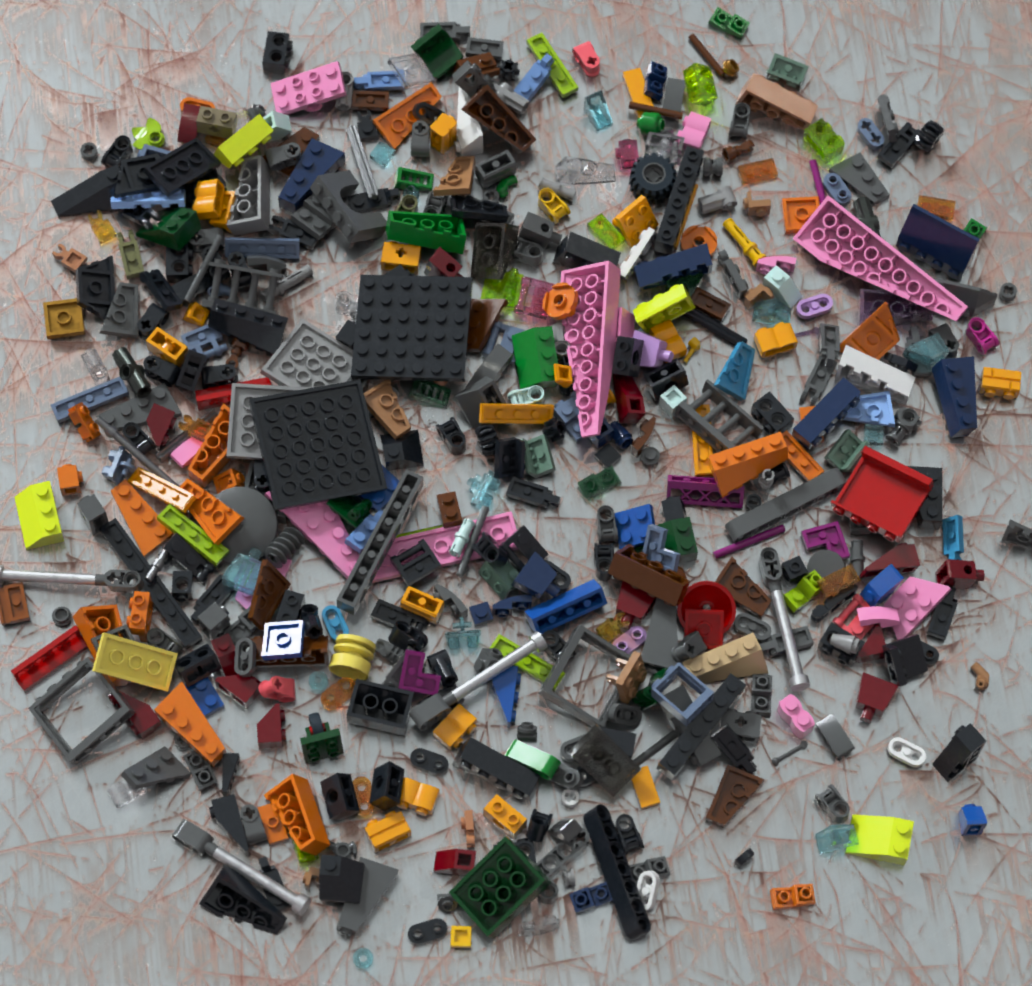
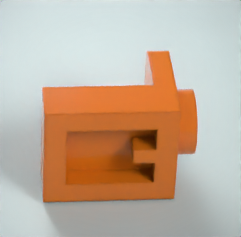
[213,468,245,494]

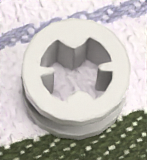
[561,789,579,808]

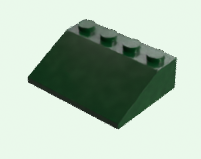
[449,836,552,938]

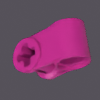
[966,317,999,355]

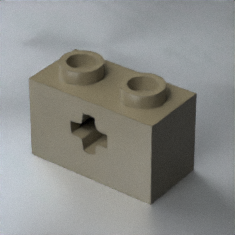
[196,106,238,139]

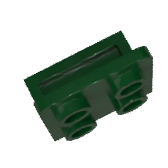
[411,24,464,79]

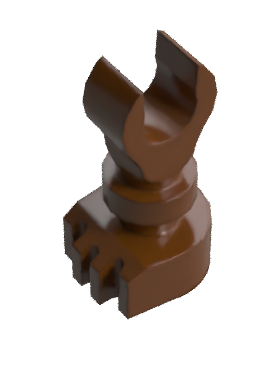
[722,140,755,164]
[225,338,250,371]

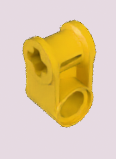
[538,188,571,224]

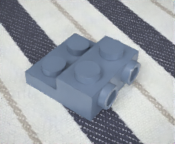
[553,391,607,443]

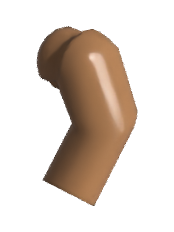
[970,662,990,690]

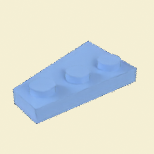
[843,391,895,427]

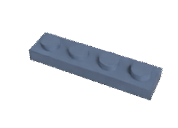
[225,237,300,259]
[51,377,129,423]

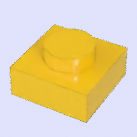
[451,926,471,948]

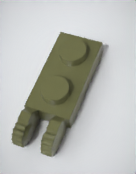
[117,229,144,280]

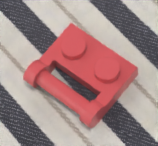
[831,594,877,640]

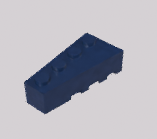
[278,138,345,213]
[634,243,713,291]
[931,356,977,438]

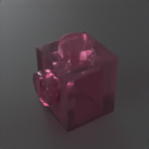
[615,139,639,169]

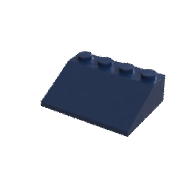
[896,204,980,281]

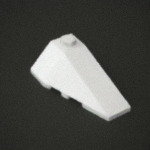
[454,87,483,157]

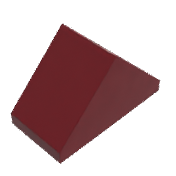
[856,624,886,663]

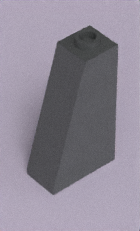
[642,598,678,672]
[336,857,399,936]

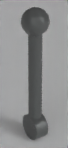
[772,740,808,765]

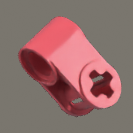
[572,41,600,77]
[258,676,296,702]

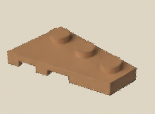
[433,156,476,196]
[364,380,411,440]

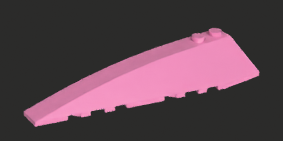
[793,195,968,322]
[559,261,621,438]

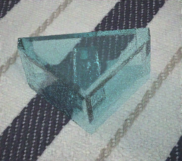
[584,90,613,131]
[752,298,792,325]
[815,824,859,854]

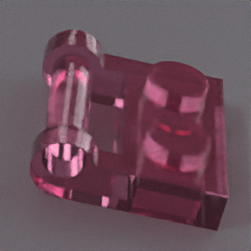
[514,276,555,320]

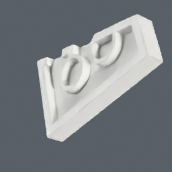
[619,227,657,281]

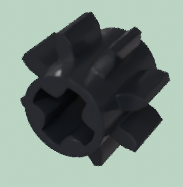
[497,59,520,82]
[542,417,566,443]

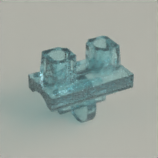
[466,470,501,507]
[445,617,481,649]

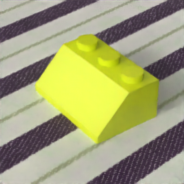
[214,114,274,169]
[633,284,696,334]
[14,481,64,550]

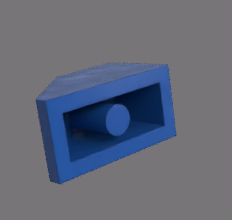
[860,564,904,607]
[959,804,987,836]

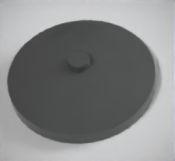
[201,487,278,564]

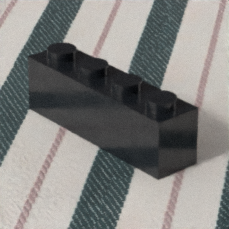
[208,298,288,356]

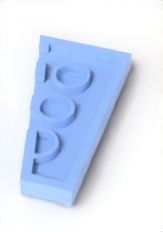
[110,189,186,209]

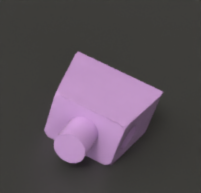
[633,330,674,368]

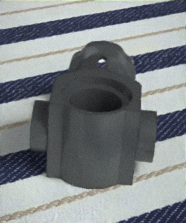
[885,407,922,447]

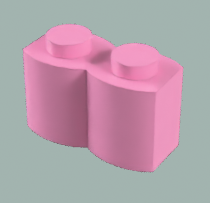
[676,111,712,150]
[777,694,815,739]

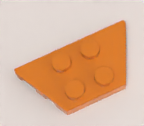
[840,301,900,360]

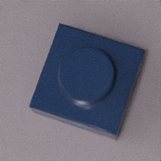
[469,601,494,627]

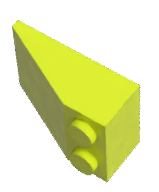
[845,815,914,866]

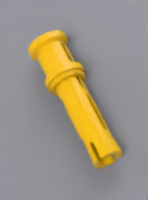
[722,218,767,267]

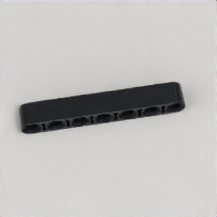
[583,804,651,940]

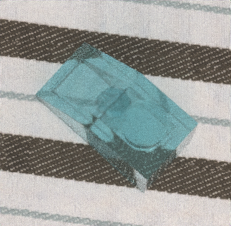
[902,333,949,366]

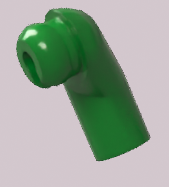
[496,175,518,198]

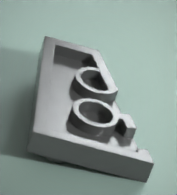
[121,746,191,790]

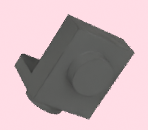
[473,648,504,674]

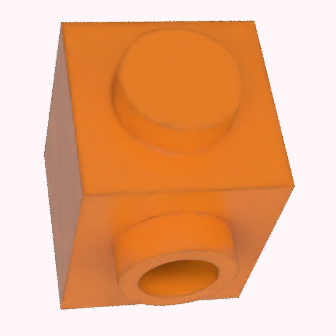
[57,464,83,496]

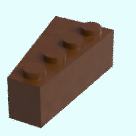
[608,544,690,606]

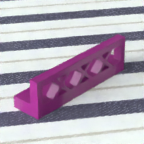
[666,475,745,508]

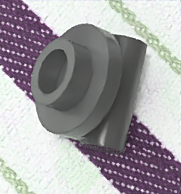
[246,104,266,120]
[517,722,537,741]
[437,894,458,912]

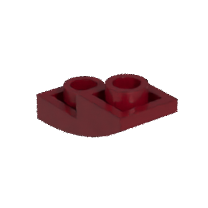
[177,103,200,144]

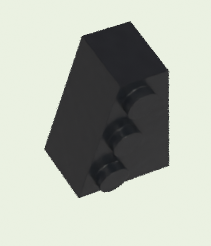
[552,232,621,269]
[908,466,942,530]
[932,723,986,782]

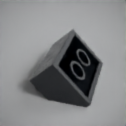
[346,679,414,736]

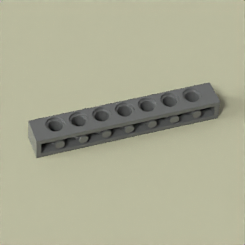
[337,469,423,616]

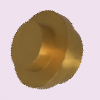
[723,59,739,77]

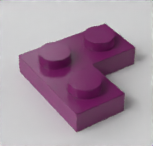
[801,521,850,560]
[398,649,441,695]

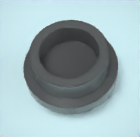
[641,447,660,466]
[52,606,72,626]

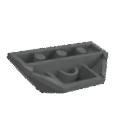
[933,278,998,317]

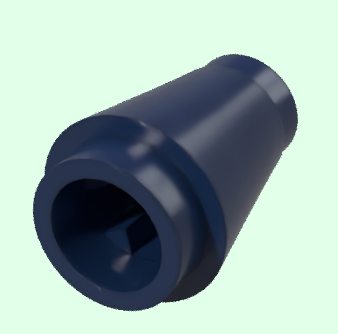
[610,421,633,449]

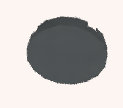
[807,550,846,588]

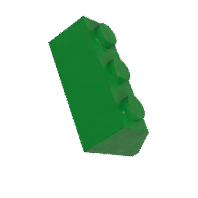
[511,326,558,389]

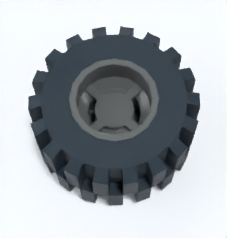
[629,153,677,204]

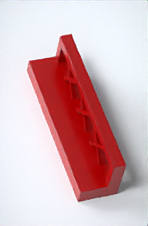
[195,377,271,411]
[11,625,88,693]

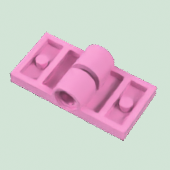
[270,61,347,115]

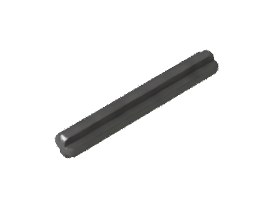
[155,409,218,462]

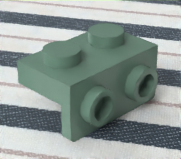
[766,53,809,88]
[824,429,870,472]
[520,434,556,478]
[478,555,519,599]

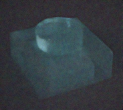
[370,141,395,167]
[863,424,884,446]

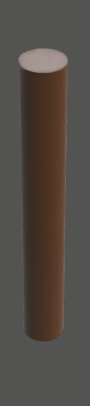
[688,33,725,78]
[629,101,683,120]

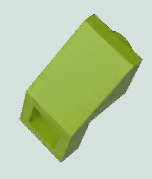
[784,570,828,613]

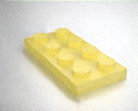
[92,632,178,692]

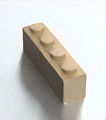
[682,633,769,687]

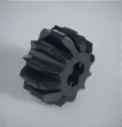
[915,120,944,152]
[475,423,498,456]

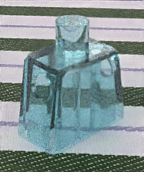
[222,548,262,596]

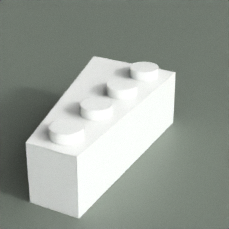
[835,345,916,404]

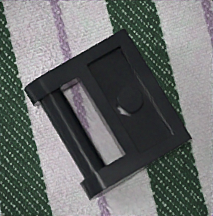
[500,525,549,573]
[390,539,441,586]

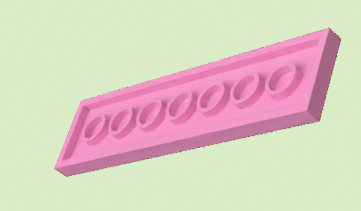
[372,511,518,583]

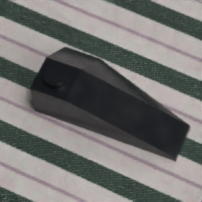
[51,165,122,217]
[199,864,287,934]

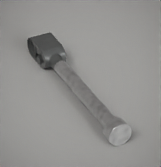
[759,547,810,692]
[0,565,144,593]
[409,631,548,731]
[171,819,311,916]

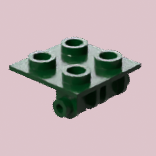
[326,497,372,528]
[632,668,668,712]

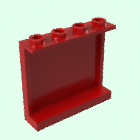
[831,446,933,543]

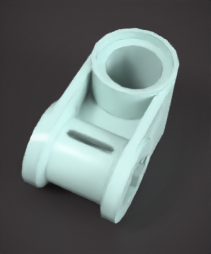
[507,385,545,404]

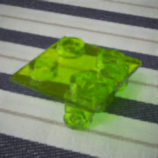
[481,268,524,308]

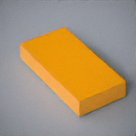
[629,766,660,810]

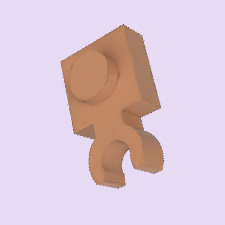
[52,244,88,273]
[461,810,475,848]

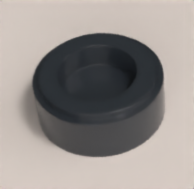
[735,848,755,866]

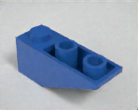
[492,666,521,728]

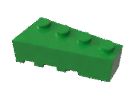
[386,211,466,254]

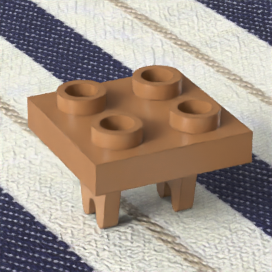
[606,651,647,704]

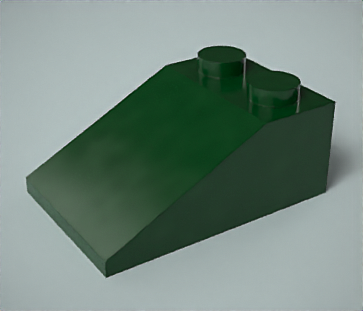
[136,207,201,251]
[635,517,698,563]

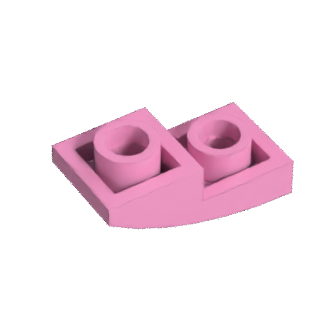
[756,256,797,275]
[170,431,206,468]
[857,606,900,628]

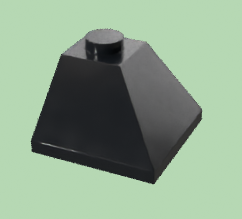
[380,430,424,471]
[319,855,365,904]

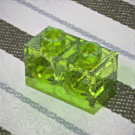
[683,62,718,107]
[803,118,845,164]

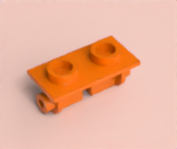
[68,402,101,442]

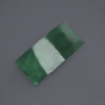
[578,465,622,499]

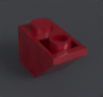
[146,403,177,449]
[257,703,286,749]
[433,849,476,876]

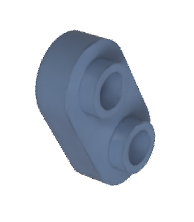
[823,173,852,207]

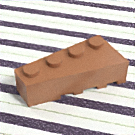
[735,73,818,130]

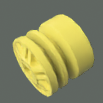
[328,634,376,681]

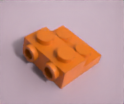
[126,591,154,642]

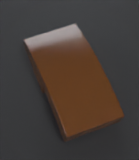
[631,416,656,458]

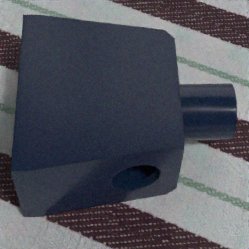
[511,552,561,599]

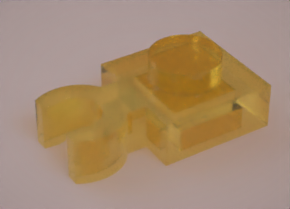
[88,210,117,244]
[595,613,630,643]

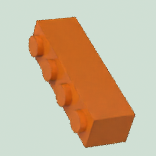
[708,432,788,498]

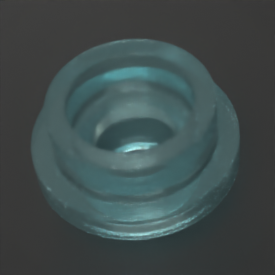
[309,671,328,691]
[353,948,373,969]

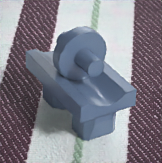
[101,446,135,485]

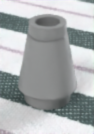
[830,633,860,655]

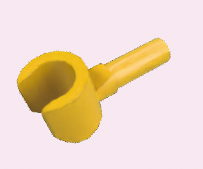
[683,337,701,363]

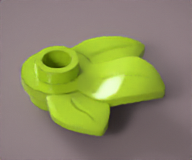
[132,118,165,150]

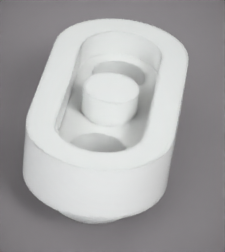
[888,737,926,768]
[637,871,660,910]

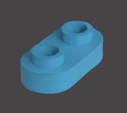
[322,605,349,642]

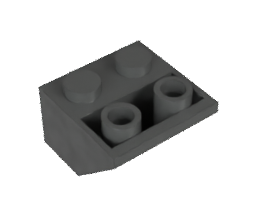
[455,376,506,428]

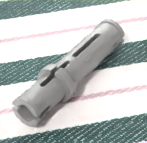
[260,264,313,302]

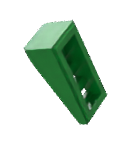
[394,167,434,192]

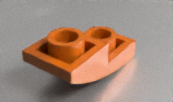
[770,884,816,910]

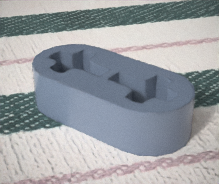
[857,118,884,151]

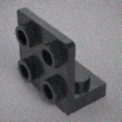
[882,634,928,687]

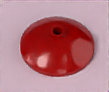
[677,581,736,633]

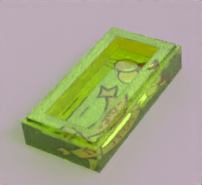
[587,213,625,249]

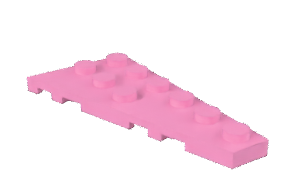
[264,491,359,579]

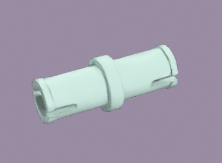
[449,518,475,557]

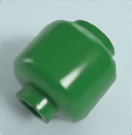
[637,112,665,136]

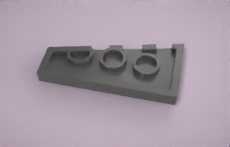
[96,383,182,432]

